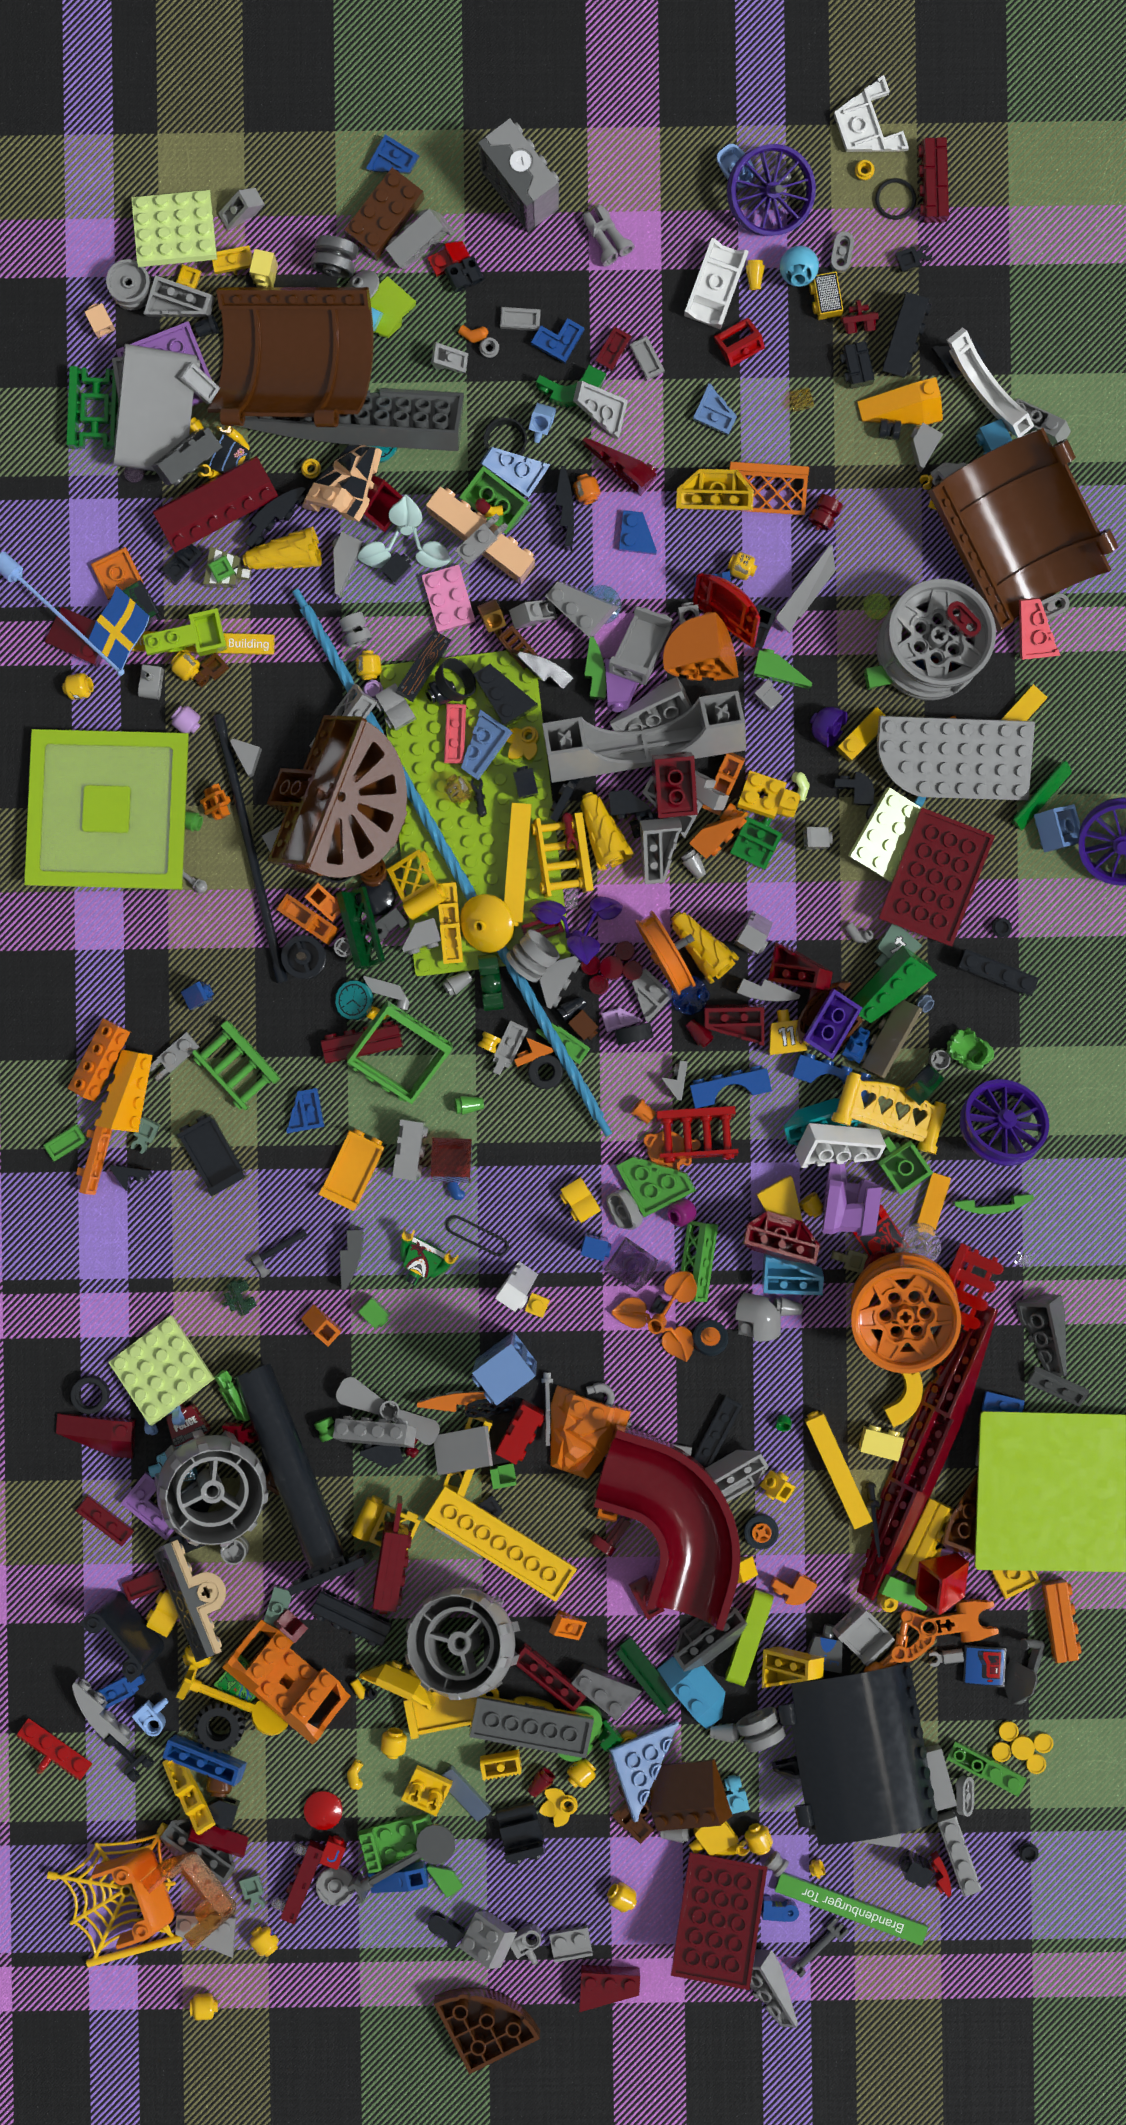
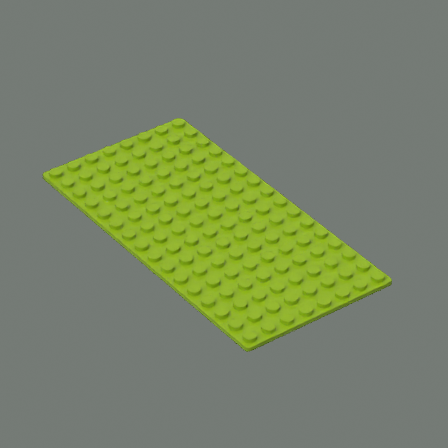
[380,648,571,976]

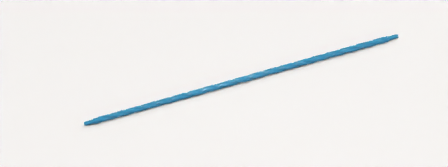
[292,588,612,1137]

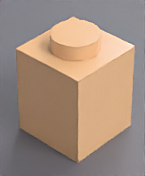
[85,303,116,338]

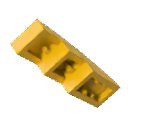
[437,881,463,964]
[162,1760,216,1835]

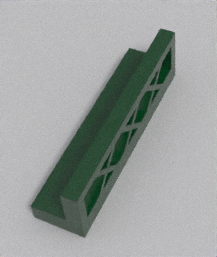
[336,887,385,969]
[615,1636,679,1715]

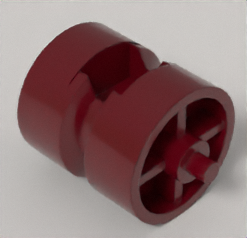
[808,494,843,531]

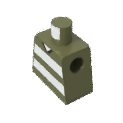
[203,547,252,588]

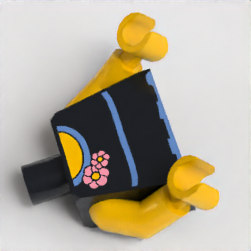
[198,426,252,480]

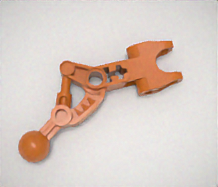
[864,1599,999,1672]

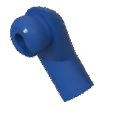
[447,1171,465,1200]

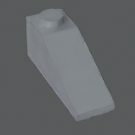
[332,532,365,598]

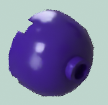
[811,707,848,747]

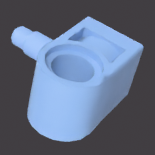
[529,402,556,443]
[131,1698,168,1736]

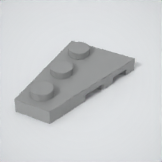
[175,1913,236,1958]

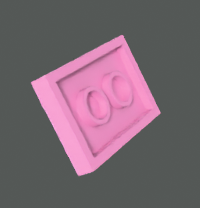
[422,565,476,633]

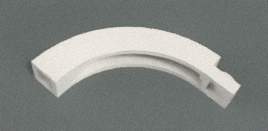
[947,327,1034,438]

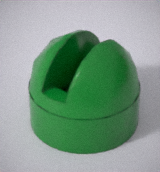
[776,1414,792,1432]

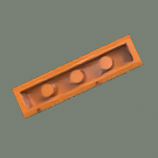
[1041,1578,1081,1663]

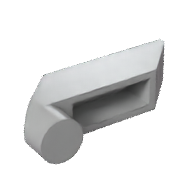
[363,976,410,1010]

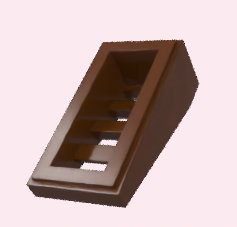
[498,625,538,670]

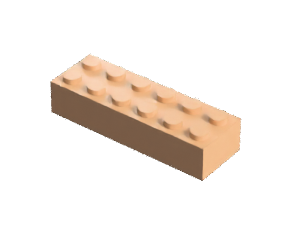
[426,487,535,585]

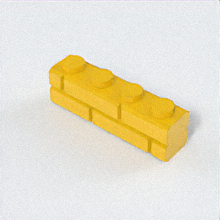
[896,1498,954,1580]

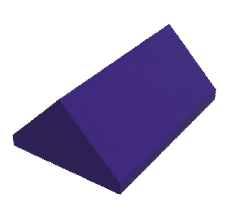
[803,988,862,1059]

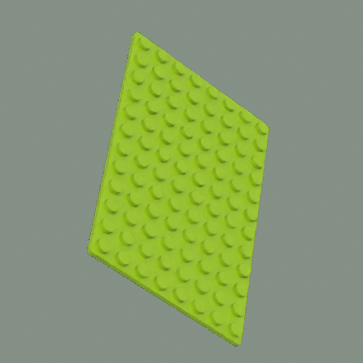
[974,1411,1126,1572]

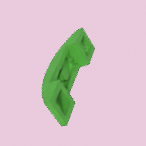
[952,1194,1034,1214]

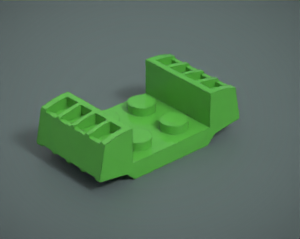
[357,1813,432,1873]

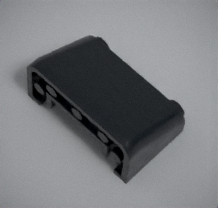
[80,1591,164,1683]

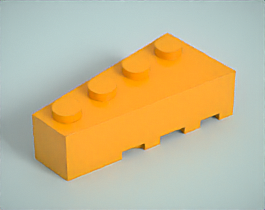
[94,1050,152,1132]

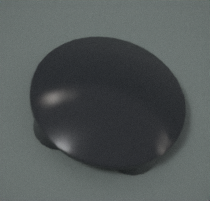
[356,880,396,916]

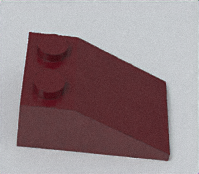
[44,607,102,668]
[652,752,698,818]

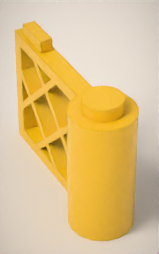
[387,849,447,920]
[351,1495,421,1550]

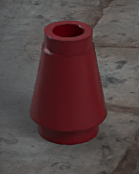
[686,1019,714,1048]
[527,1767,555,1797]

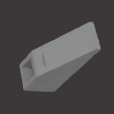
[1015,398,1071,445]

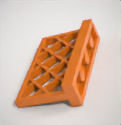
[729,462,809,515]

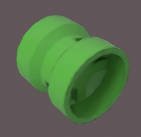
[314,1416,334,1442]

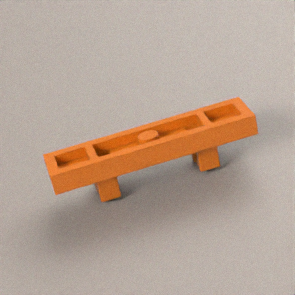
[76,1116,113,1195]

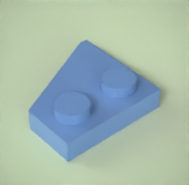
[693,384,737,436]

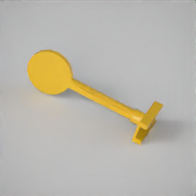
[176,1664,288,1736]

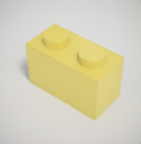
[250,249,278,287]
[858,1424,904,1461]

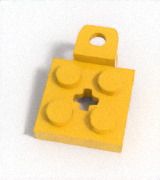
[737,771,801,819]

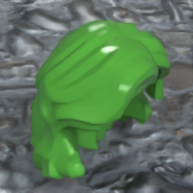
[947,1027,994,1070]

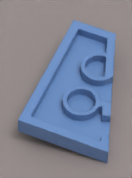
[480,447,550,498]
[461,710,513,780]

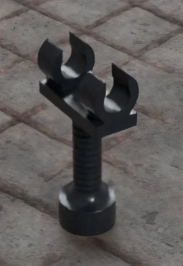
[103,1734,154,1783]

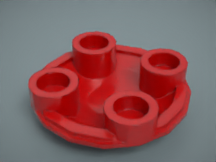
[304,1791,343,1830]

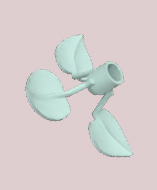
[358,494,451,568]

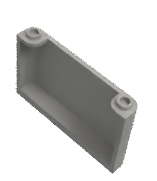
[112,344,200,472]

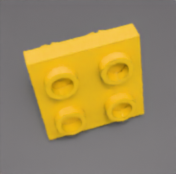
[401,1765,453,1816]

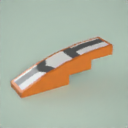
[417,1390,486,1412]

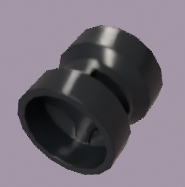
[878,418,901,440]

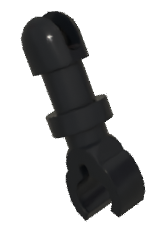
[471,778,487,817]

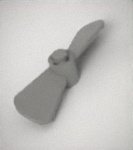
[336,1377,440,1445]

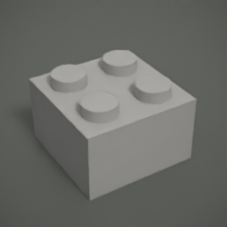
[459,1911,517,1969]

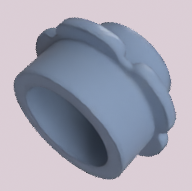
[916,994,934,1013]

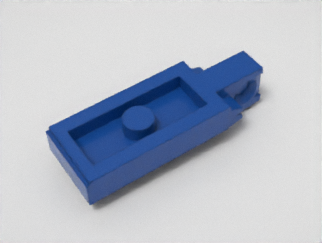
[96,1673,146,1710]

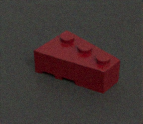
[768,942,833,991]
[704,1004,764,1046]
[579,1965,640,2012]

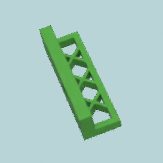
[681,1221,718,1302]

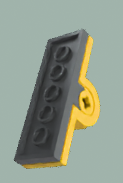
[469,1695,594,1758]

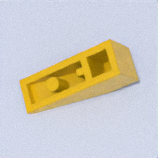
[836,707,886,763]

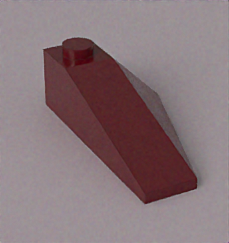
[582,437,657,496]
[56,1413,136,1458]

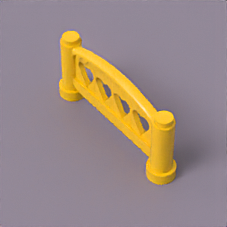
[831,1072,947,1155]

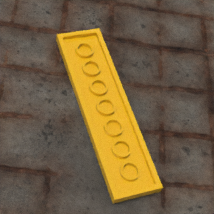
[424,1485,577,1602]

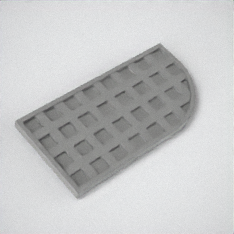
[877,716,1035,800]

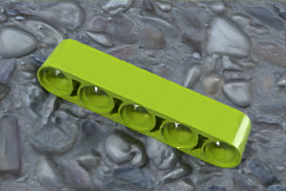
[725,1589,774,1687]

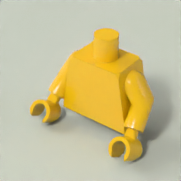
[689,1821,750,1856]

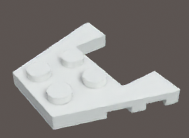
[834,75,909,152]

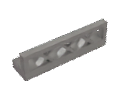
[310,683,377,747]

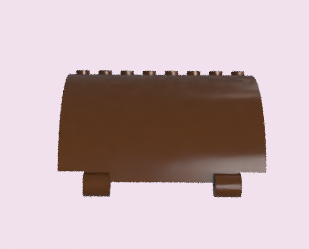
[208,287,374,427]
[927,428,1119,631]

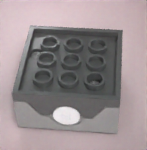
[478,119,560,232]

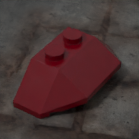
[743,1211,820,1264]

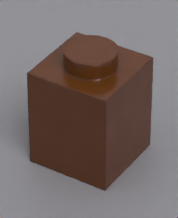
[568,1010,598,1040]

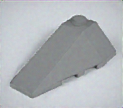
[750,1949,798,2028]

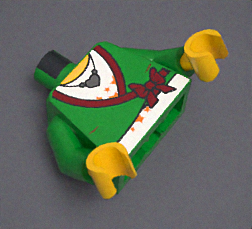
[400,1227,459,1285]

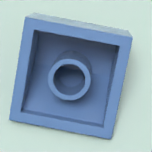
[1034,804,1081,853]

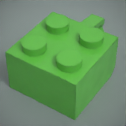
[876,1136,933,1195]

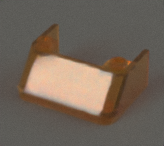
[140,1852,237,1949]

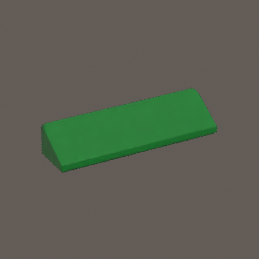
[1011,761,1072,831]

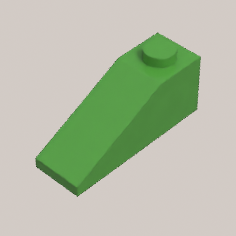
[753,648,812,689]

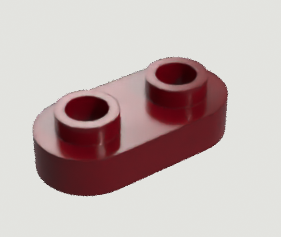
[946,601,981,638]

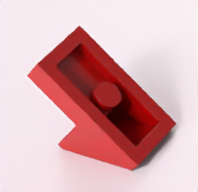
[427,241,470,277]

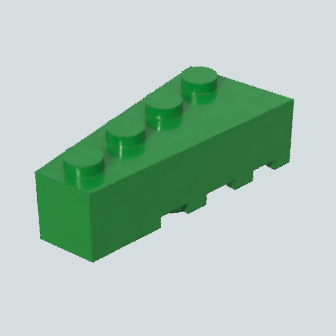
[852,945,937,1023]

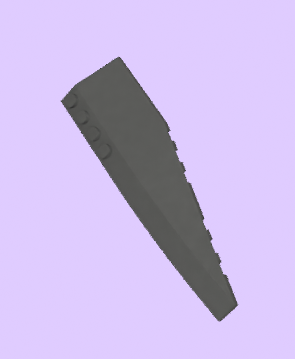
[240,388,464,451]

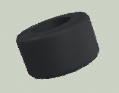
[528,1054,563,1089]

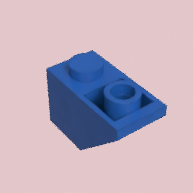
[181,981,214,1010]

